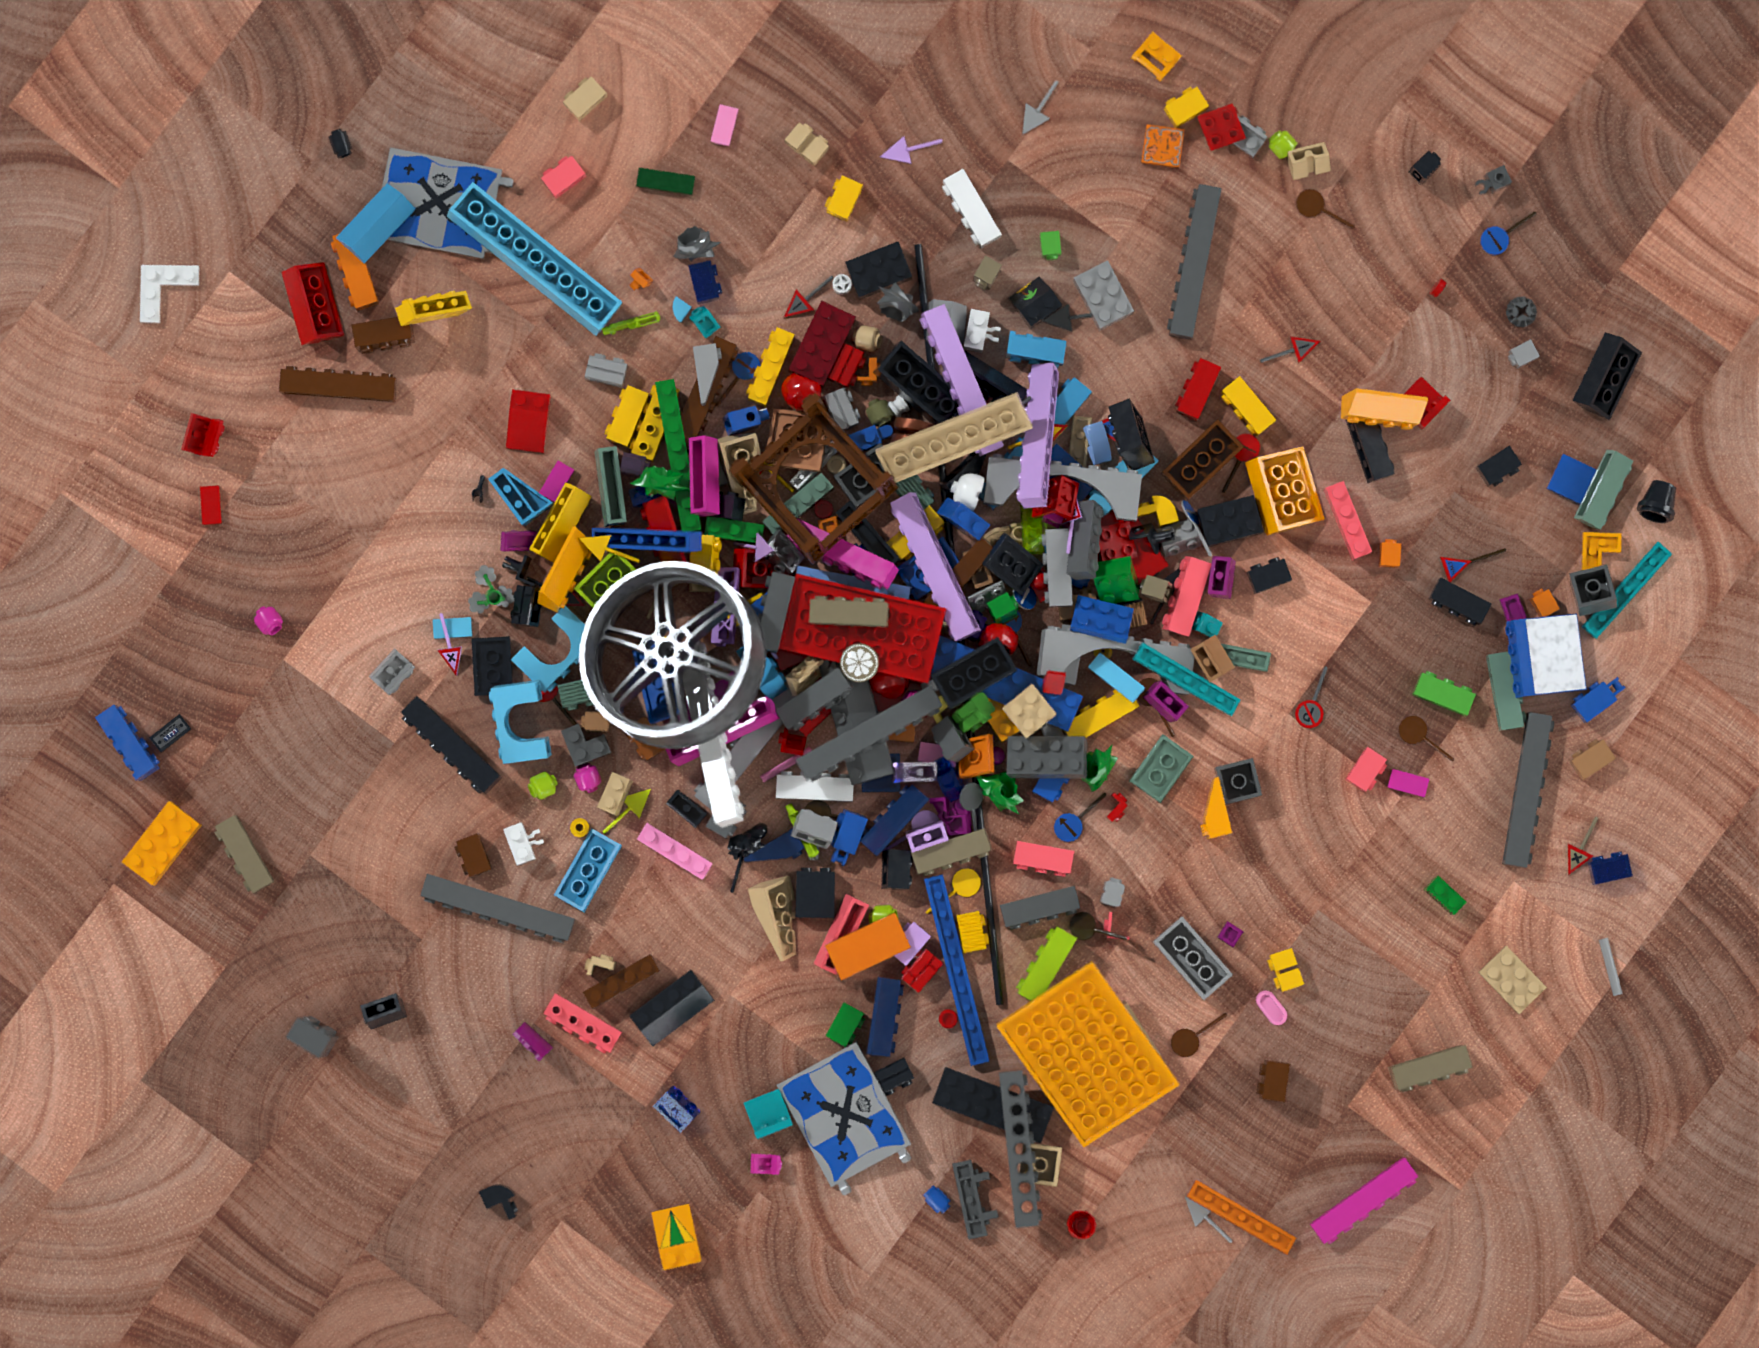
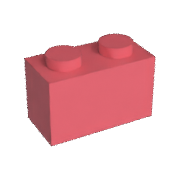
[541,156,586,199]
[1345,747,1387,792]

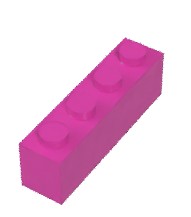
[689,435,720,517]

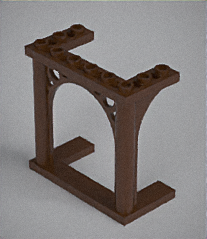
[729,393,898,565]

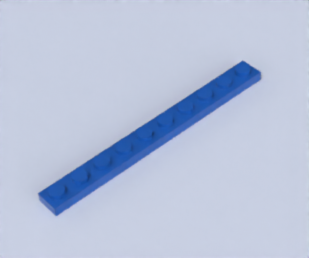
[924,874,989,1066]

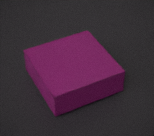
[1217,921,1244,948]

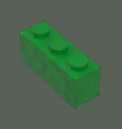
[704,516,764,545]

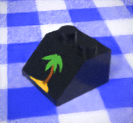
[1008,276,1062,329]

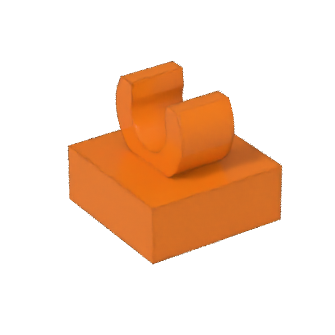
[629,268,654,291]

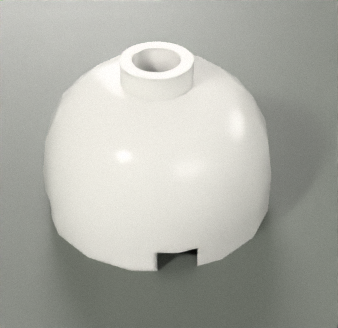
[951,473,984,511]

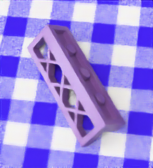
[711,567,740,647]

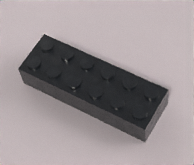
[873,340,959,425]
[401,696,502,794]
[932,1067,1054,1143]

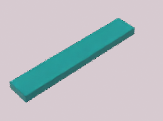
[1581,541,1672,639]
[1132,642,1241,717]

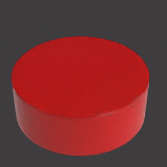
[1430,278,1447,297]
[814,500,833,519]
[939,1009,958,1028]

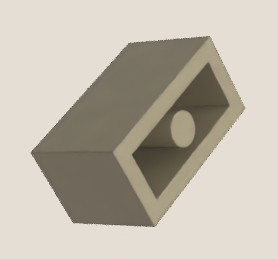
[973,255,1002,290]
[1140,575,1174,605]

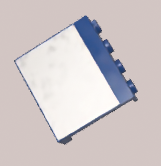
[1505,613,1587,698]

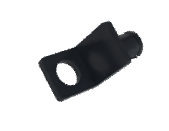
[1129,523,1175,554]
[502,555,540,588]

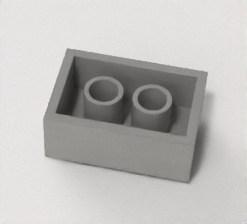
[1073,260,1134,331]

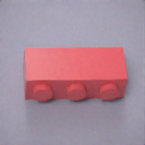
[1013,841,1074,877]

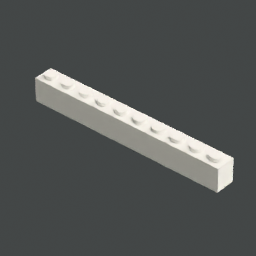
[682,641,744,828]

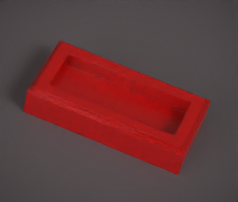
[200,485,222,525]

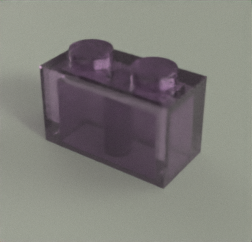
[620,452,651,478]
[892,762,937,782]

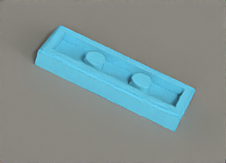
[1088,653,1145,703]

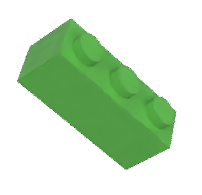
[1412,671,1476,716]

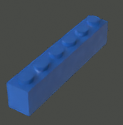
[592,527,702,552]

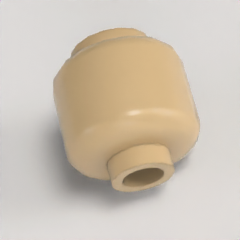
[853,325,882,352]

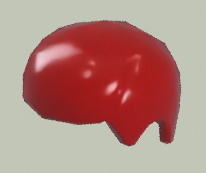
[1067,1210,1097,1240]

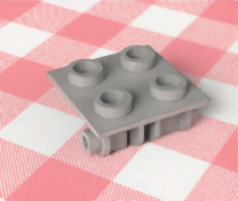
[967,580,1006,612]

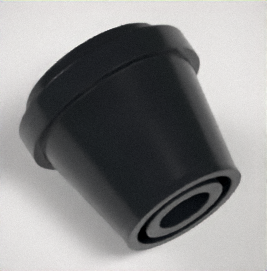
[1637,480,1677,523]

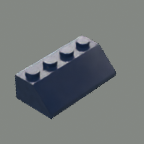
[860,785,929,857]
[867,977,904,1057]

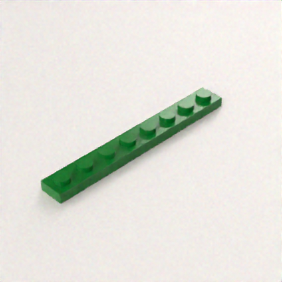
[655,379,701,531]

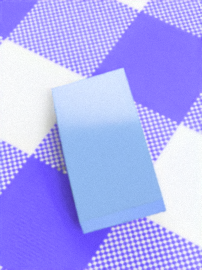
[1083,421,1112,465]

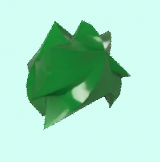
[630,465,689,500]
[1082,744,1118,792]
[977,771,1024,815]

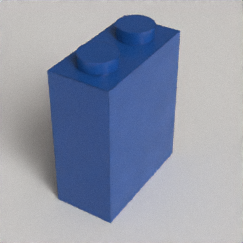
[937,498,990,540]

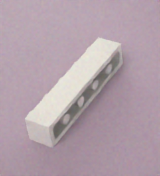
[789,441,837,491]

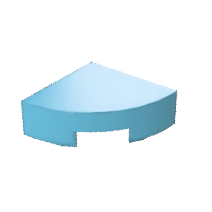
[673,296,692,323]

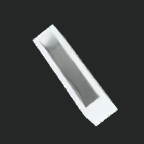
[942,169,1001,248]
[776,771,854,802]

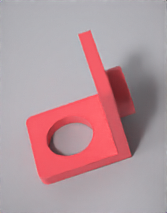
[1103,912,1129,940]

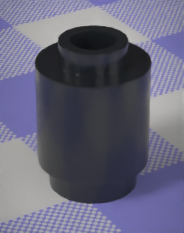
[328,129,352,159]

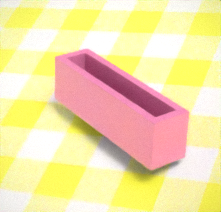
[637,823,713,880]

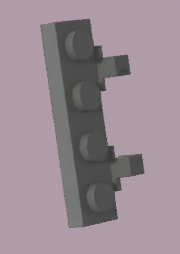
[952,1160,999,1240]

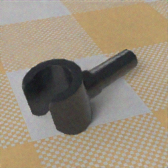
[472,475,485,503]

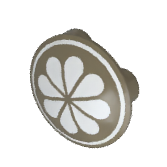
[840,644,879,682]

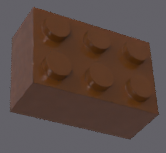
[351,317,415,354]

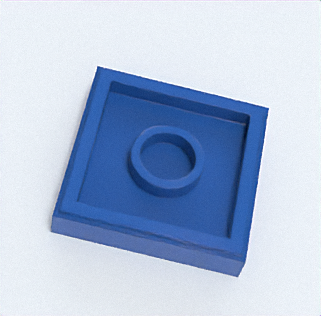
[1546,454,1597,504]

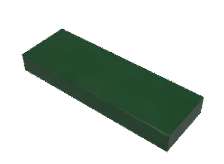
[636,167,695,196]

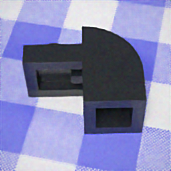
[479,1184,518,1220]

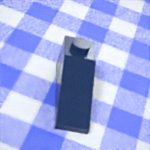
[743,828,804,863]

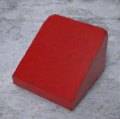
[1043,671,1066,695]

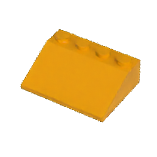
[1245,446,1325,536]

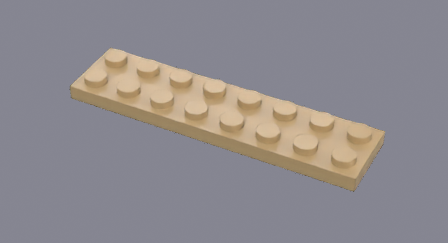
[876,393,1033,483]

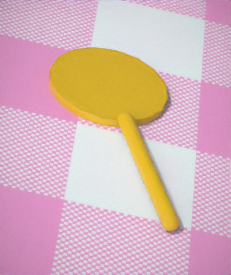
[925,868,981,914]

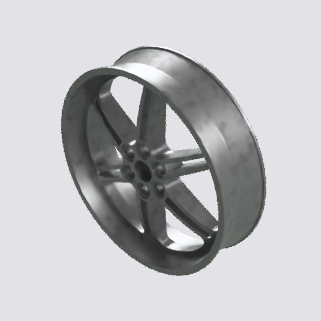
[579,561,766,749]

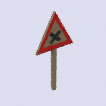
[1568,817,1598,875]

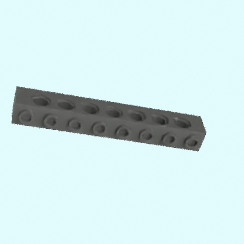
[999,1070,1042,1228]

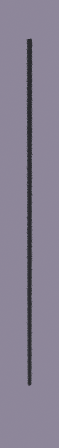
[914,244,1004,1005]

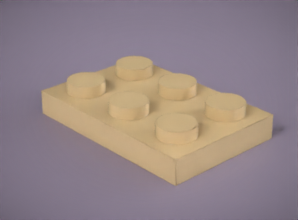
[1478,946,1547,1014]

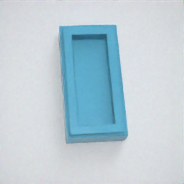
[433,617,472,639]

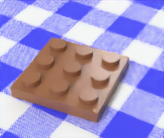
[767,408,827,473]

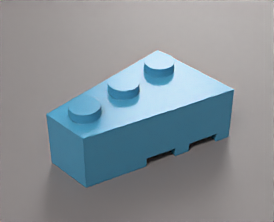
[1006,331,1066,368]
[488,468,554,527]
[736,646,788,700]

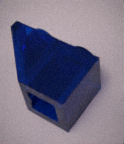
[930,756,964,802]

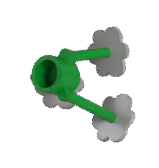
[468,565,514,613]

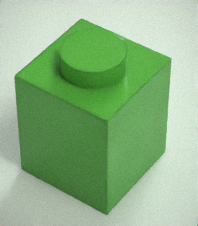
[1039,231,1062,260]

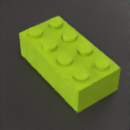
[1016,927,1077,1001]

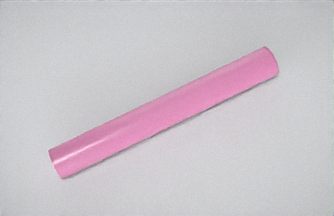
[760,747,812,782]

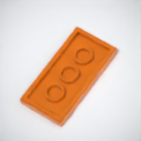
[825,912,911,980]

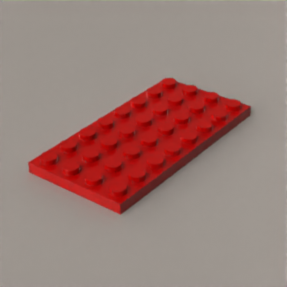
[778,574,946,684]

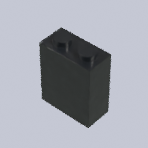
[796,867,835,918]

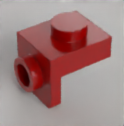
[778,726,807,756]
[1106,792,1128,822]

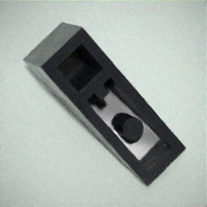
[939,452,987,499]

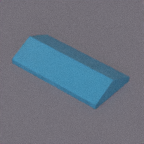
[336,183,415,264]
[554,828,622,912]

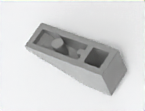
[693,343,722,406]

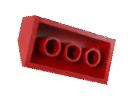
[281,262,344,345]
[640,496,687,562]

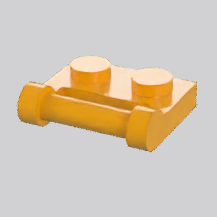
[1131,32,1182,82]

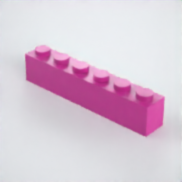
[787,518,899,590]
[666,696,780,767]
[1309,1157,1418,1244]

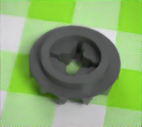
[1506,297,1537,327]

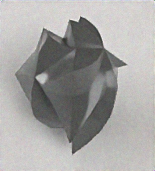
[673,226,722,262]
[877,282,919,322]

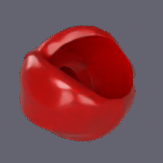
[781,373,821,412]
[978,623,1019,655]
[870,672,910,698]

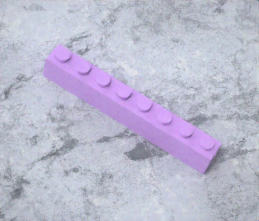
[920,304,1004,456]
[1017,363,1059,508]
[890,493,981,641]

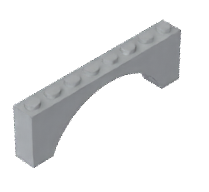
[983,454,1142,522]
[1037,626,1194,695]

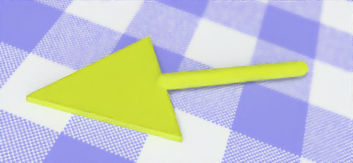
[603,789,651,834]

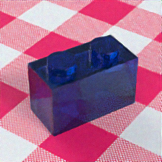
[688,260,723,305]
[1588,851,1633,885]

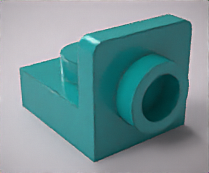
[689,306,721,339]

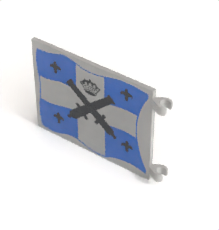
[382,147,514,259]
[777,1042,911,1195]

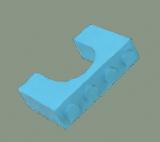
[511,606,585,693]
[489,680,552,764]

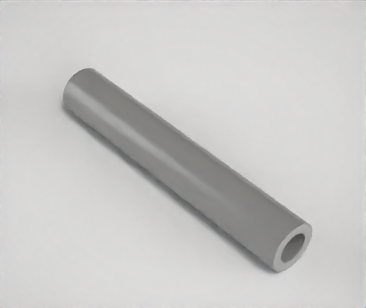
[1599,938,1623,996]

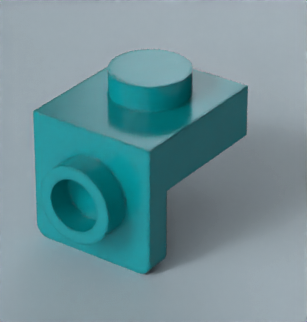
[1192,611,1223,638]

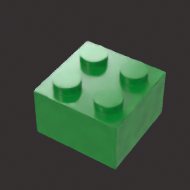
[1093,556,1139,604]

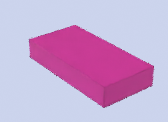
[539,461,575,502]
[1387,769,1429,797]

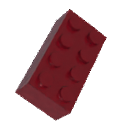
[789,300,856,388]

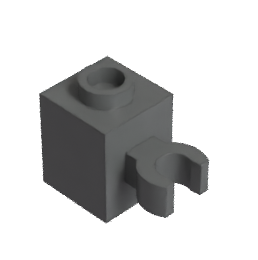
[1474,165,1512,195]

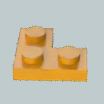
[1581,532,1622,571]

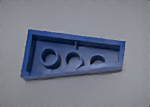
[95,704,160,781]

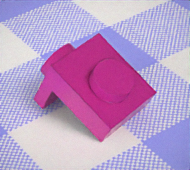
[750,1154,782,1175]

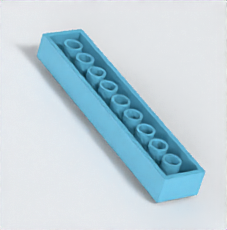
[447,182,622,336]

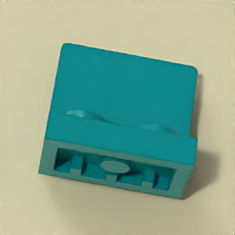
[744,1089,793,1139]

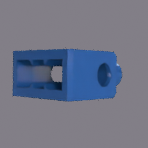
[723,406,769,436]

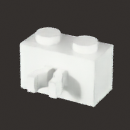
[964,309,1001,353]
[503,822,544,866]

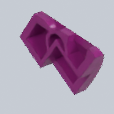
[929,795,972,835]
[513,1022,553,1061]

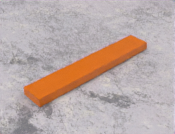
[1186,1180,1296,1255]

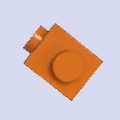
[857,358,880,386]

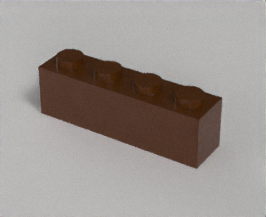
[583,954,660,1009]

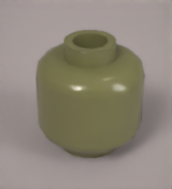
[866,398,894,428]

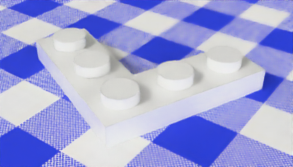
[140,265,199,323]

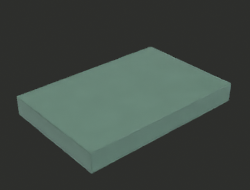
[1129,734,1194,803]

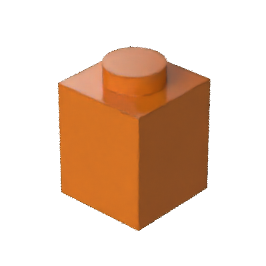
[1379,539,1401,568]
[1530,588,1560,617]

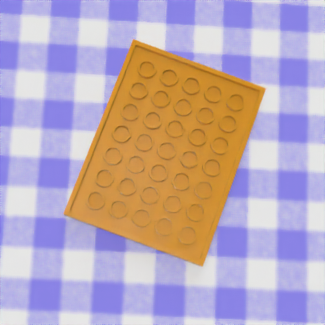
[996,961,1180,1148]

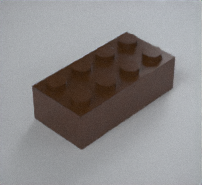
[1161,419,1244,501]

